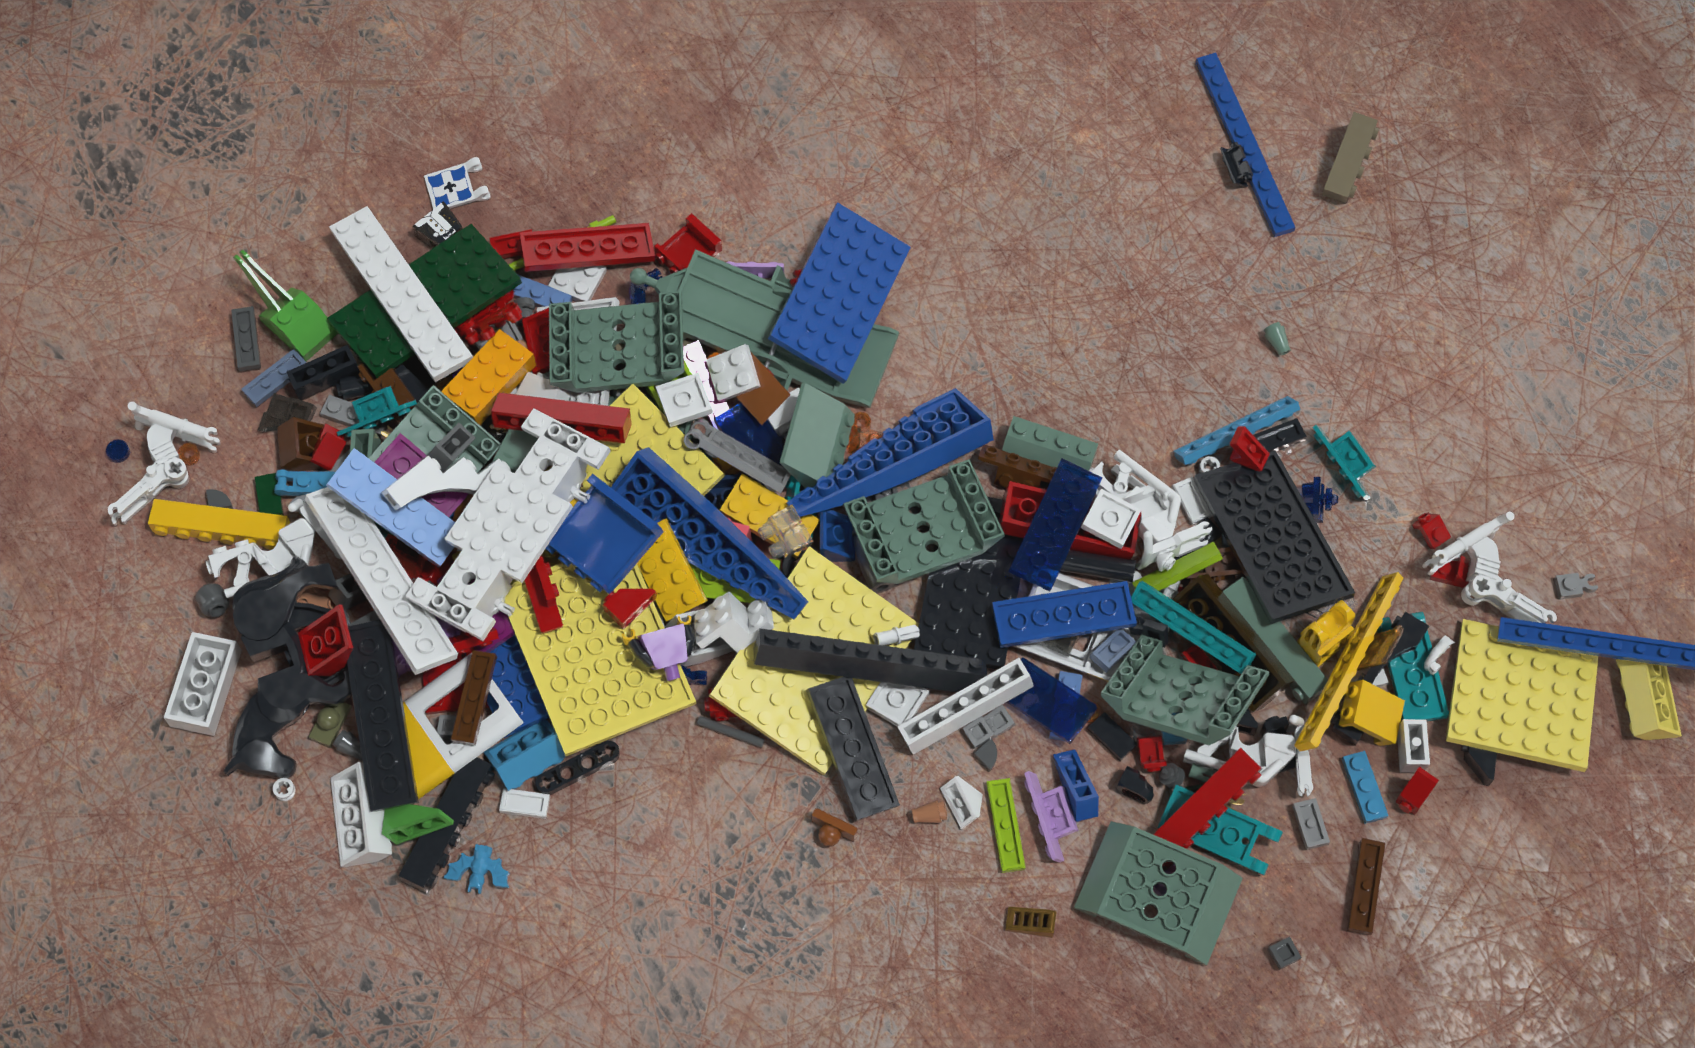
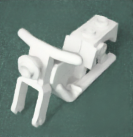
[1084,450,1212,572]
[206,499,342,598]
[1183,715,1313,797]

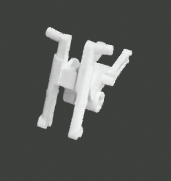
[108,402,220,526]
[1422,512,1557,624]

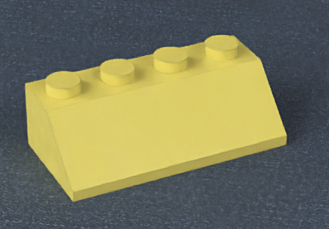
[1616,659,1682,740]

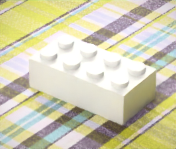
[164,632,242,736]

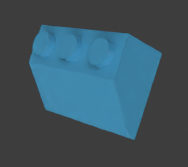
[484,720,567,791]

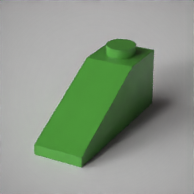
[382,804,454,845]

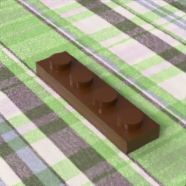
[451,650,497,746]
[1347,838,1385,935]

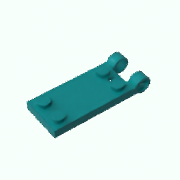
[1377,612,1449,721]
[1157,785,1283,875]

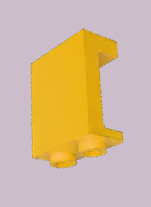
[1339,680,1405,746]

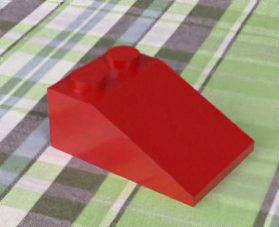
[298,605,353,676]

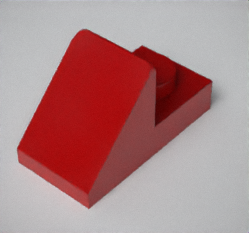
[310,423,346,471]
[1230,426,1270,471]
[1429,556,1470,588]

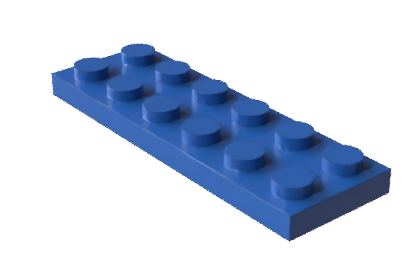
[992,581,1137,648]

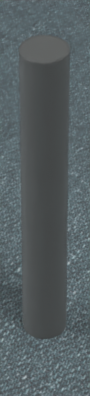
[697,716,765,748]

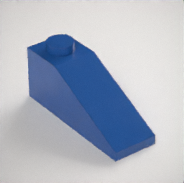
[1053,749,1099,822]

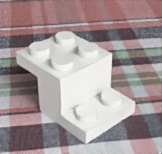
[693,592,774,653]

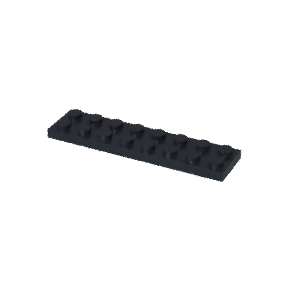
[347,620,419,812]

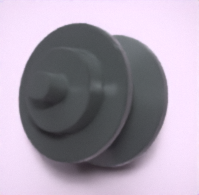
[1159,763,1185,789]

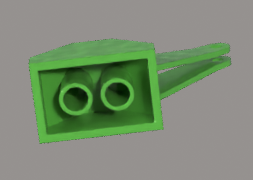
[233,250,338,361]

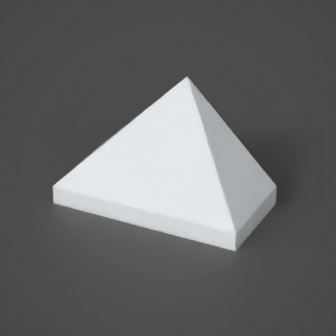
[940,776,983,829]

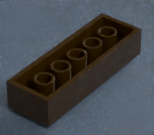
[1172,574,1295,712]

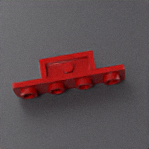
[524,556,563,634]

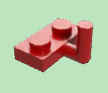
[448,627,499,656]

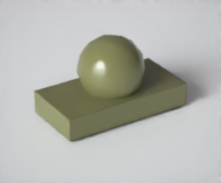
[309,702,352,748]

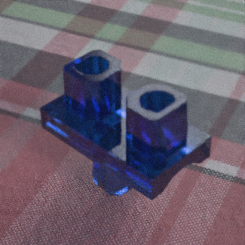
[1302,477,1339,523]

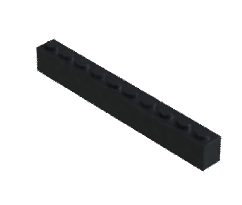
[754,628,987,692]

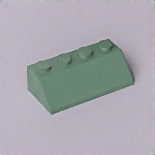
[1002,416,1098,491]

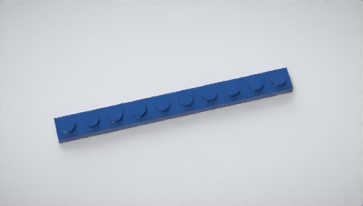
[1196,53,1296,237]
[1497,617,1695,670]

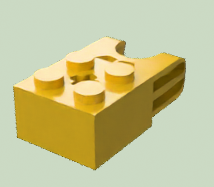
[1297,600,1355,667]

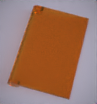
[1357,625,1404,671]

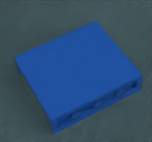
[546,473,664,594]

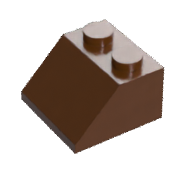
[277,417,325,471]

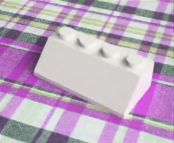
[330,762,392,867]

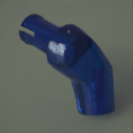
[629,268,663,305]

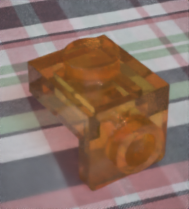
[848,426,883,454]

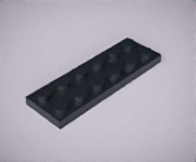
[806,677,900,822]

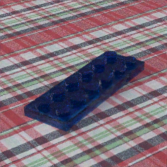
[1008,458,1103,592]

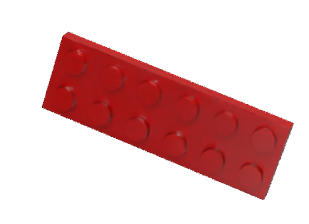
[519,223,655,272]

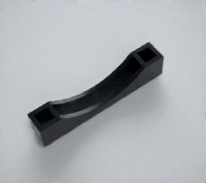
[1331,611,1429,746]

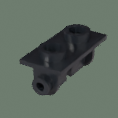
[1220,142,1253,188]

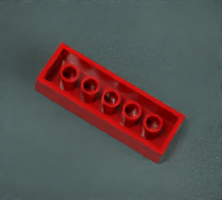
[999,481,1141,559]

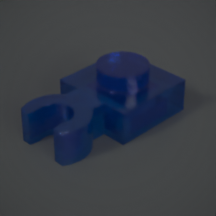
[681,665,707,685]

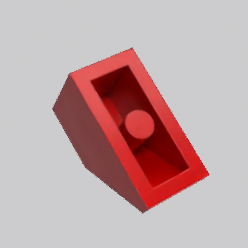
[603,589,657,629]
[1395,767,1439,816]

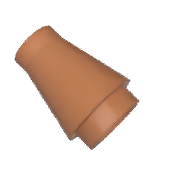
[912,800,948,823]

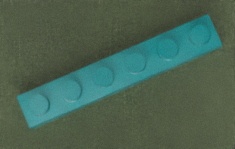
[1131,581,1256,674]

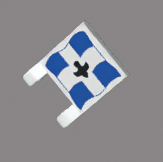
[424,157,491,211]

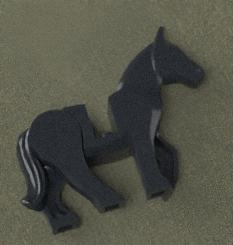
[223,557,352,779]

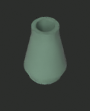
[1264,322,1291,356]

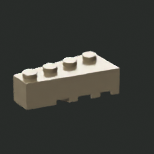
[1322,112,1380,203]

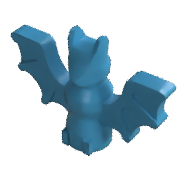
[444,844,510,894]

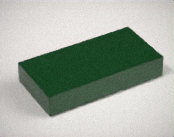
[255,473,284,515]

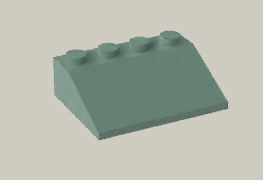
[780,383,855,489]

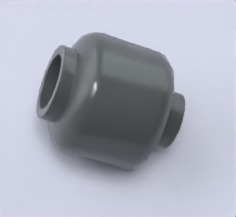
[195,583,229,617]

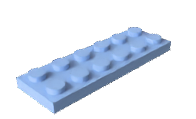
[326,448,455,568]

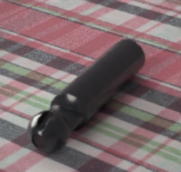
[1022,544,1136,583]

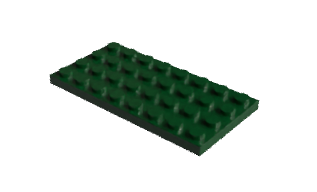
[327,224,522,379]

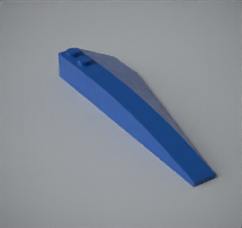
[786,388,994,517]
[611,447,808,620]

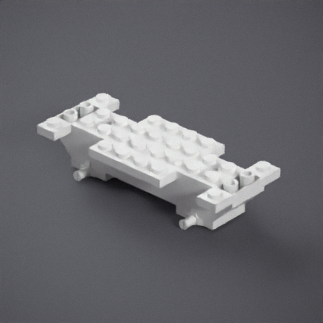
[405,408,611,641]

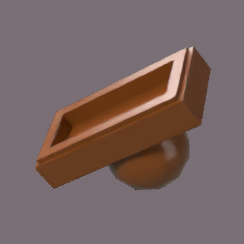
[812,808,858,847]

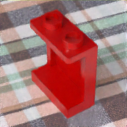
[654,213,722,274]

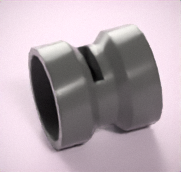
[514,297,535,327]

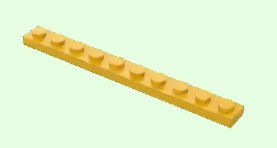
[1294,572,1403,752]

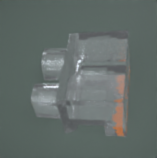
[758,504,814,559]

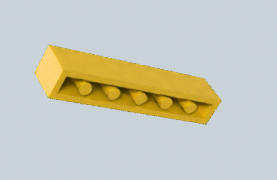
[148,499,291,550]

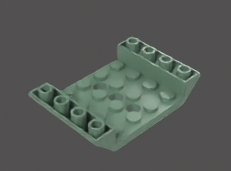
[549,291,684,393]
[369,385,501,473]
[843,459,1005,584]
[1101,635,1269,745]
[1074,821,1243,966]

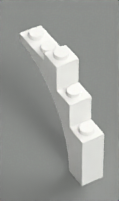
[381,456,511,510]

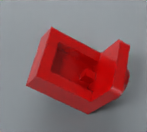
[1412,512,1451,549]
[1137,735,1167,772]

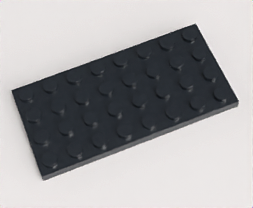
[1194,450,1355,624]
[914,497,1028,670]

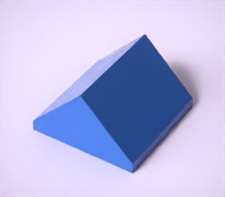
[820,509,855,562]

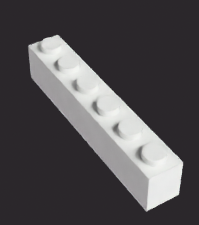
[898,658,1034,755]

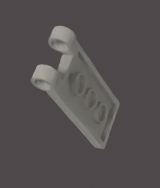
[684,419,791,493]

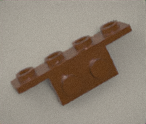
[357,364,418,423]
[978,445,1068,488]
[1184,547,1246,583]

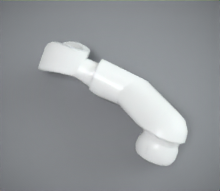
[1424,635,1455,675]

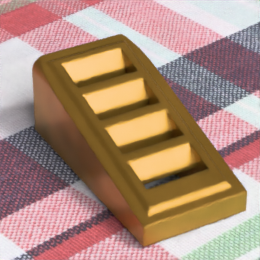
[1005,906,1057,938]

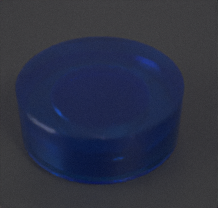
[106,439,130,463]

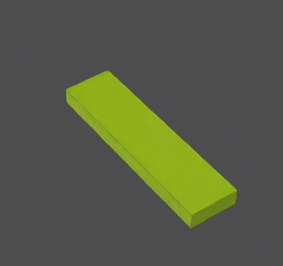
[1132,542,1223,591]
[986,778,1026,873]

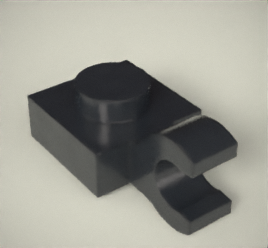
[1129,616,1169,648]

